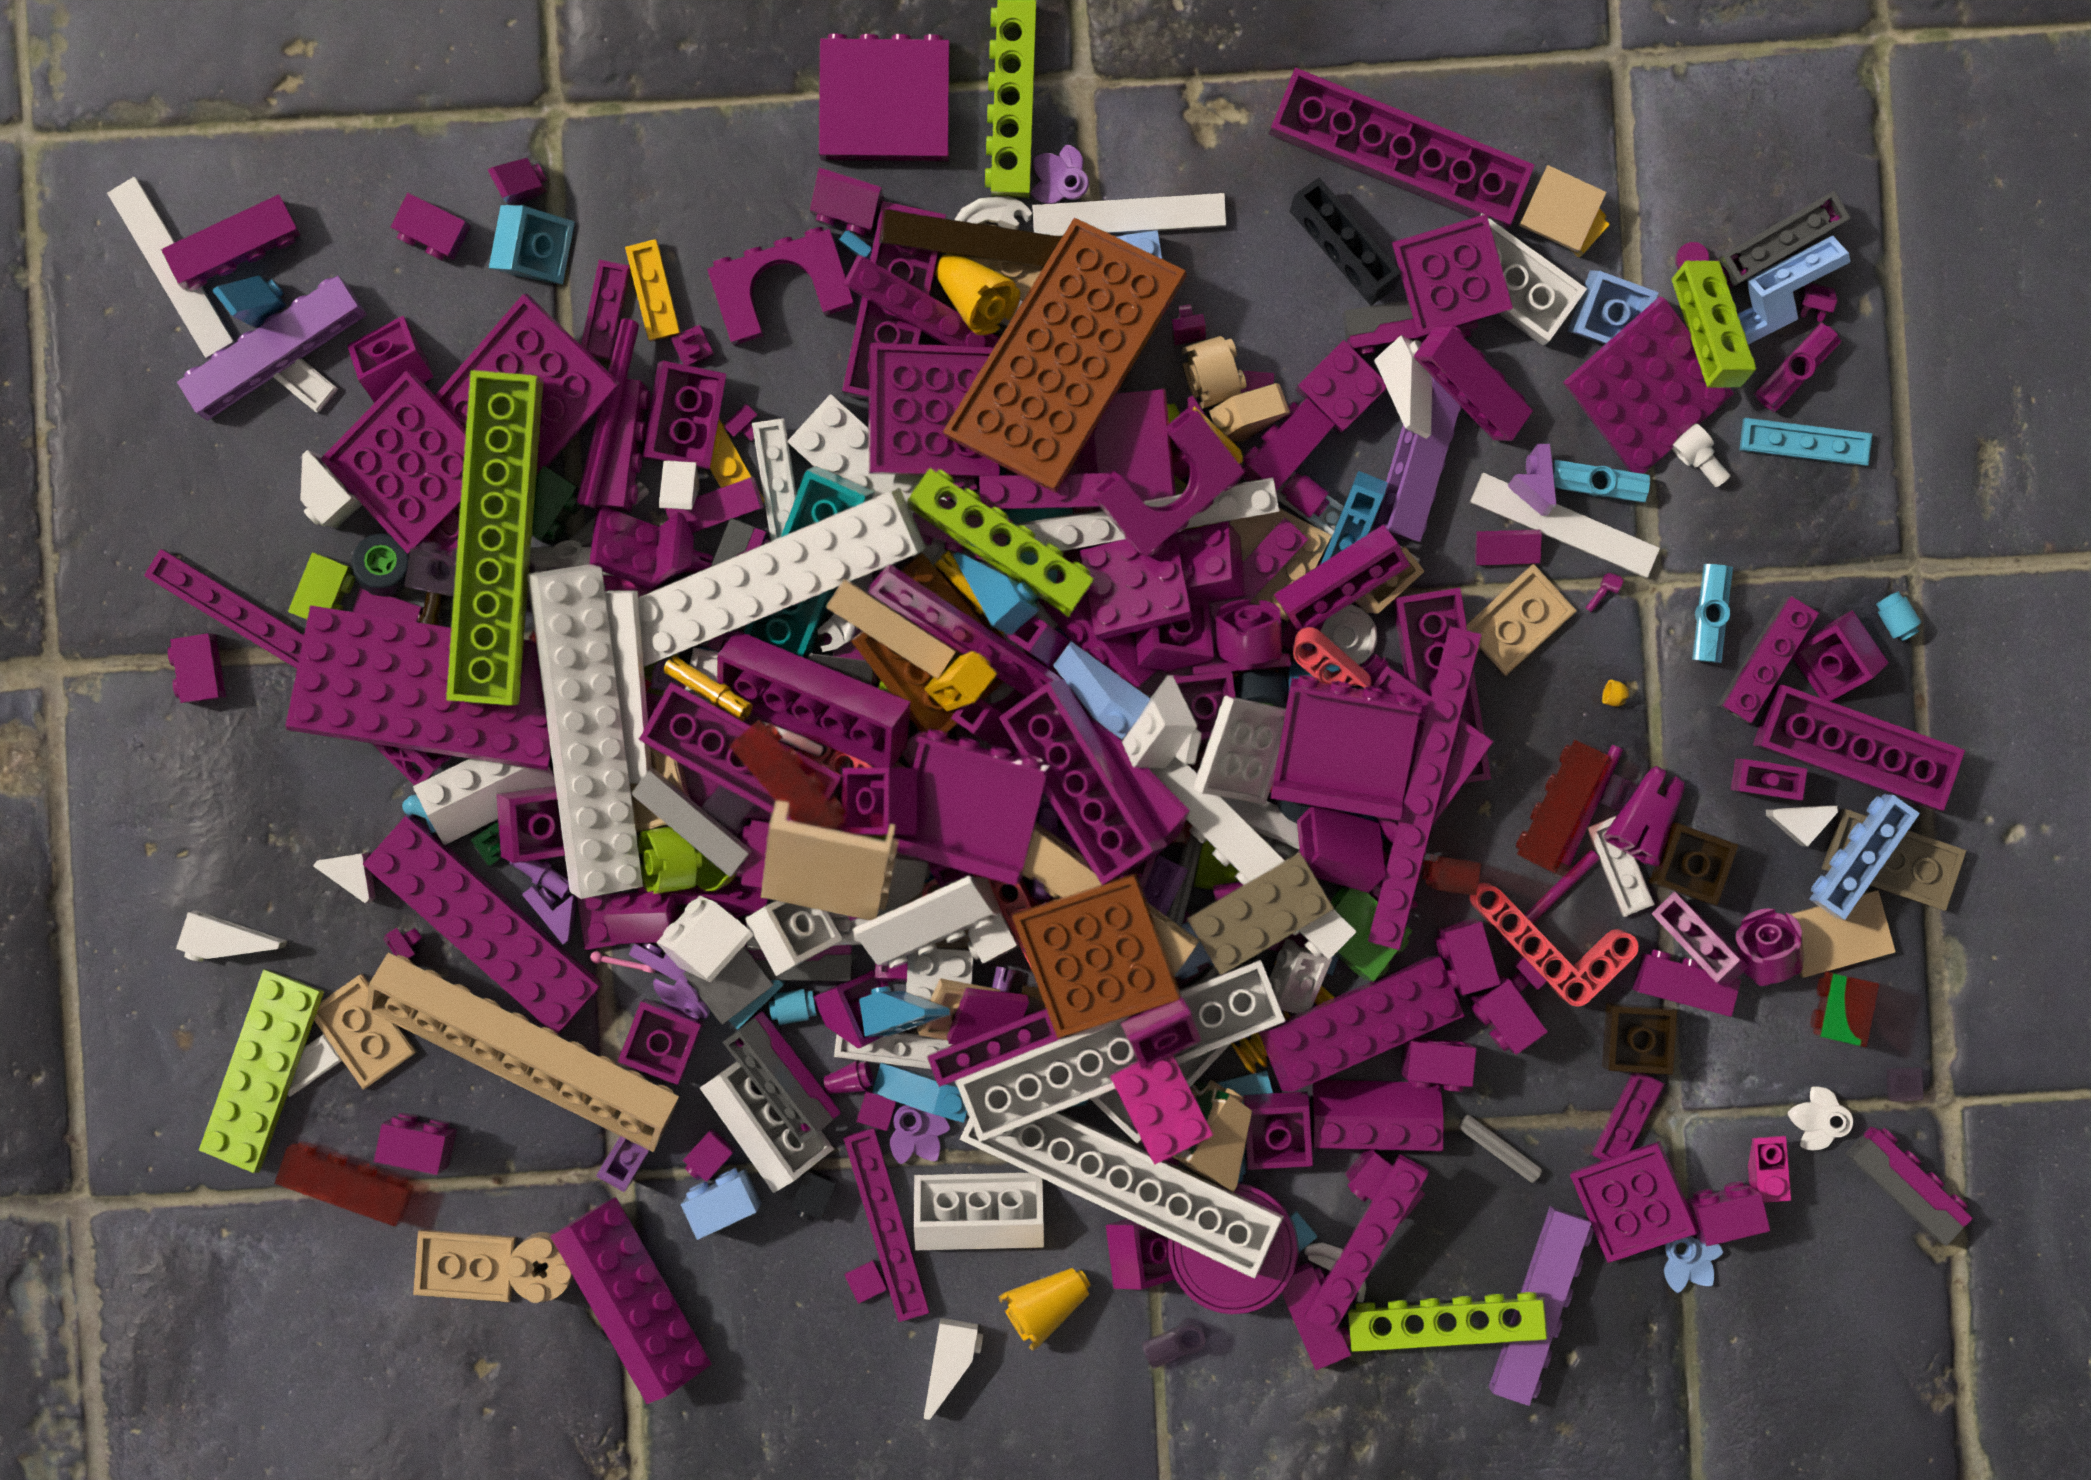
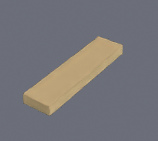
[827,579,956,679]

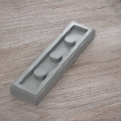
[631,768,752,877]

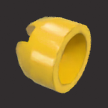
[1602,679,1629,707]

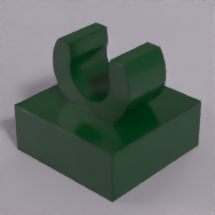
[471,822,502,866]

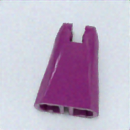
[1603,766,1685,866]

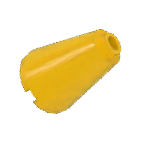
[935,254,1021,336]
[998,1268,1091,1351]

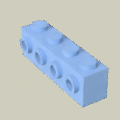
[1809,794,1920,920]

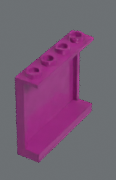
[819,34,950,162]
[1271,675,1422,820]
[893,729,1050,886]

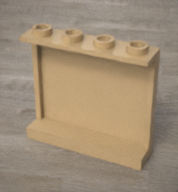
[761,800,899,920]

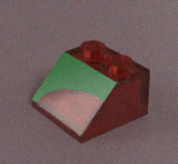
[1810,971,1879,1047]

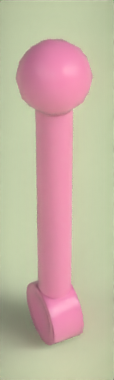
[590,951,656,973]

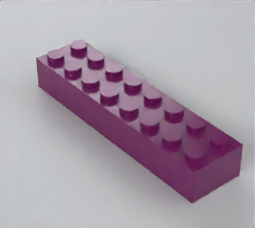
[1268,67,1535,230]
[363,815,604,1034]

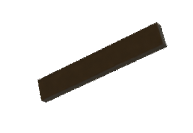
[879,209,1062,268]

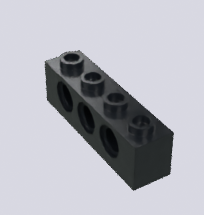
[1290,177,1402,306]

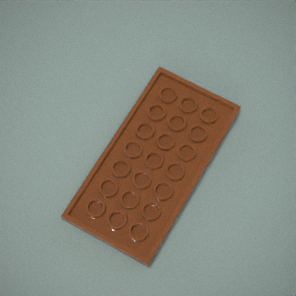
[943,217,1187,493]

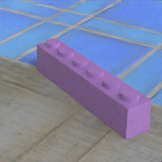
[177,275,367,421]
[1372,377,1462,542]
[1489,1206,1593,1406]

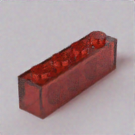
[729,720,848,831]
[1516,739,1613,874]
[274,1141,415,1227]

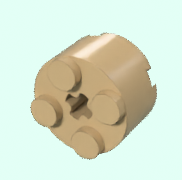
[1182,336,1246,409]
[507,1232,574,1303]

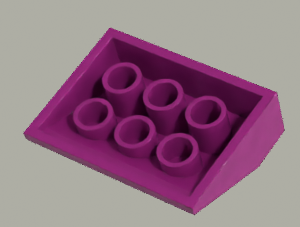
[1069,389,1176,514]

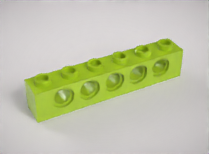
[985,0,1036,198]
[907,468,1094,617]
[1348,1292,1548,1352]

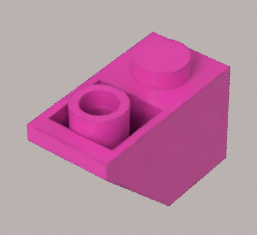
[1748,1135,1791,1203]

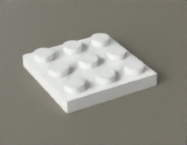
[1193,696,1286,804]

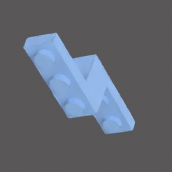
[1738,235,1850,344]

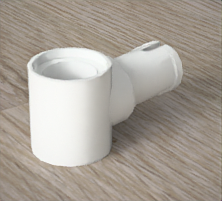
[1671,423,1731,487]

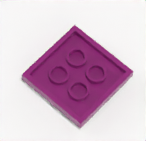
[1392,214,1513,337]
[1080,533,1193,641]
[1570,1141,1699,1263]

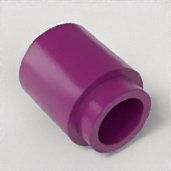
[1281,472,1330,518]

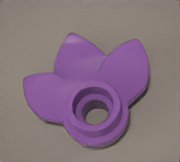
[1030,144,1089,204]
[653,978,710,1020]
[890,1105,950,1164]

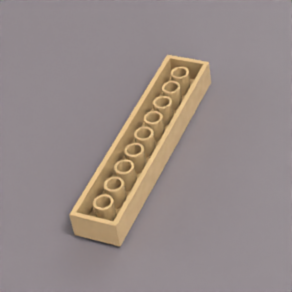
[366,952,679,1152]

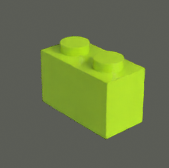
[288,552,355,619]

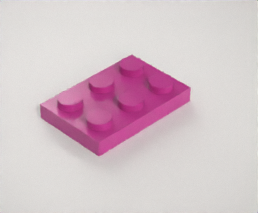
[1109,1055,1213,1165]

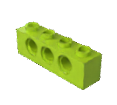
[1671,261,1756,388]

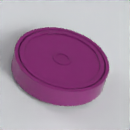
[1168,1183,1299,1314]

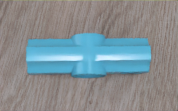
[1552,460,1650,503]
[1692,564,1733,663]

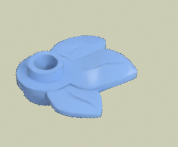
[1664,1236,1723,1293]

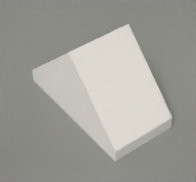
[659,461,700,510]
[1766,805,1838,847]
[313,852,376,904]

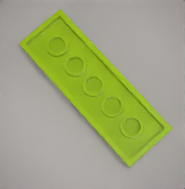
[199,969,324,1173]

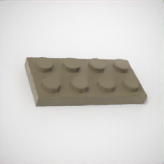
[1822,809,1967,911]
[1187,852,1334,975]

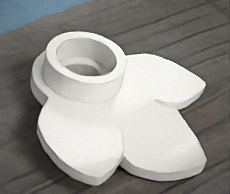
[1788,1086,1853,1150]

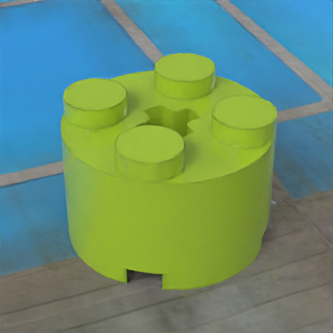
[637,826,702,894]

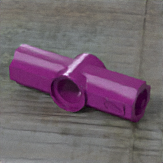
[1754,322,1841,412]

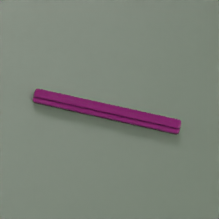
[577,319,639,507]

